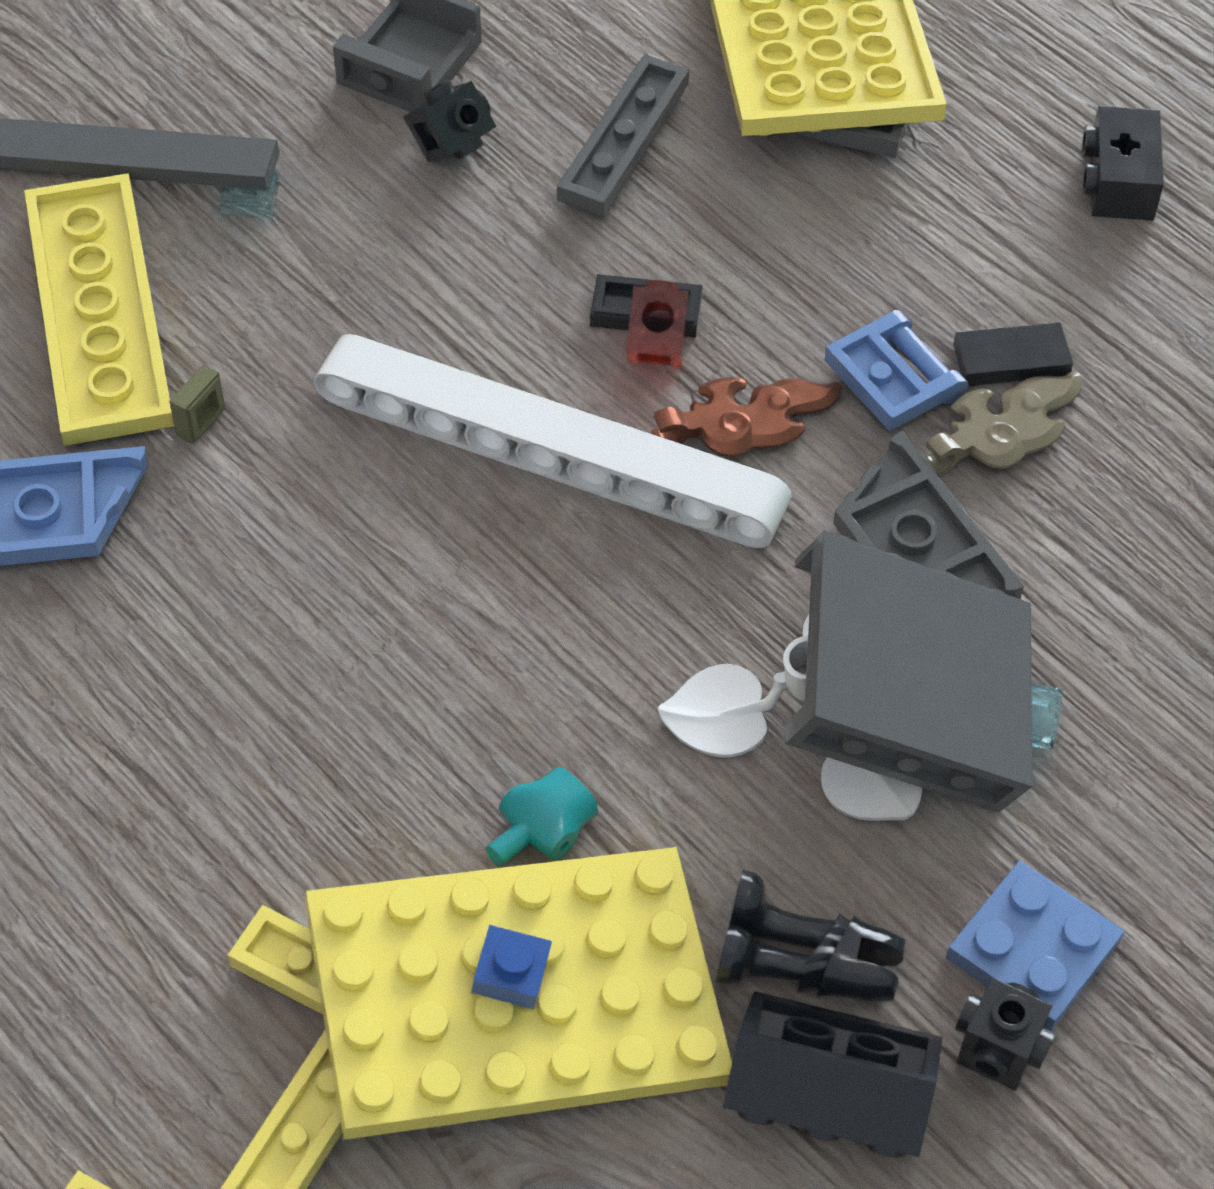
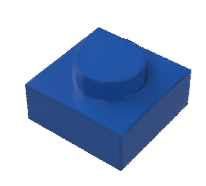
[471,924,552,1009]

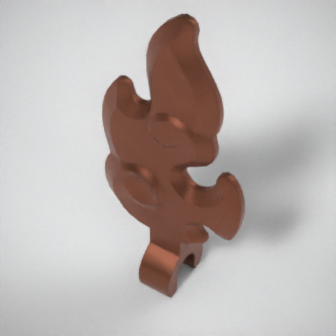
[651,377,842,457]

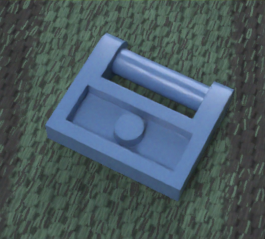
[824,310,969,432]

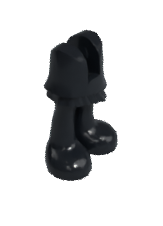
[715,870,906,1002]

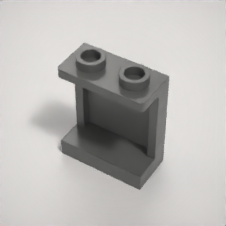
[333,0,482,112]

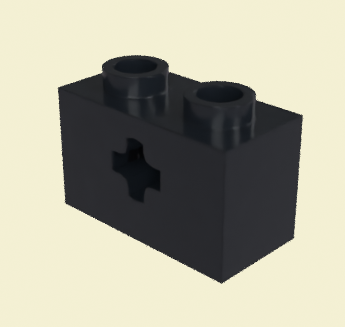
[1082,105,1164,221]

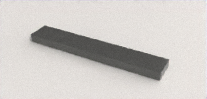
[0,118,280,190]

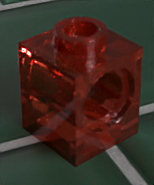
[626,280,689,367]

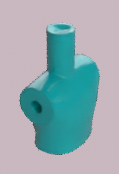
[485,766,598,867]

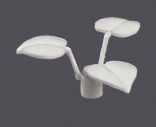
[658,614,923,821]

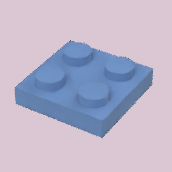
[946,860,1125,1031]

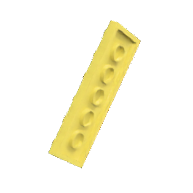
[24,173,174,446]

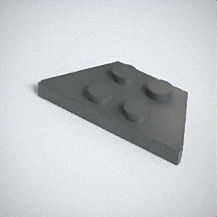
[833,431,1024,599]

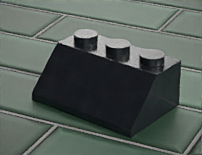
[723,991,942,1158]

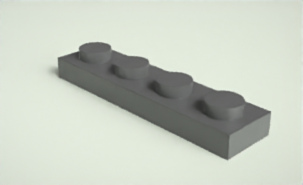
[557,54,690,217]

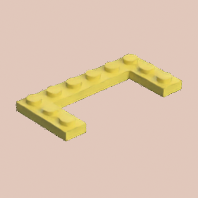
[65,905,342,1189]

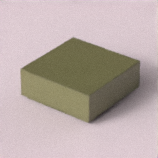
[169,364,225,444]

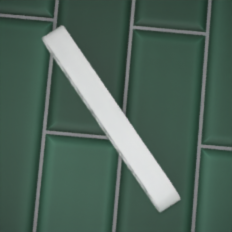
[314,334,792,548]

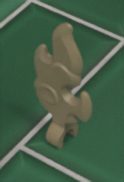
[924,371,1081,477]

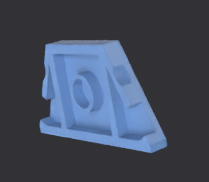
[0,446,148,566]

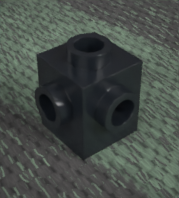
[403,80,496,162]
[955,977,1055,1091]

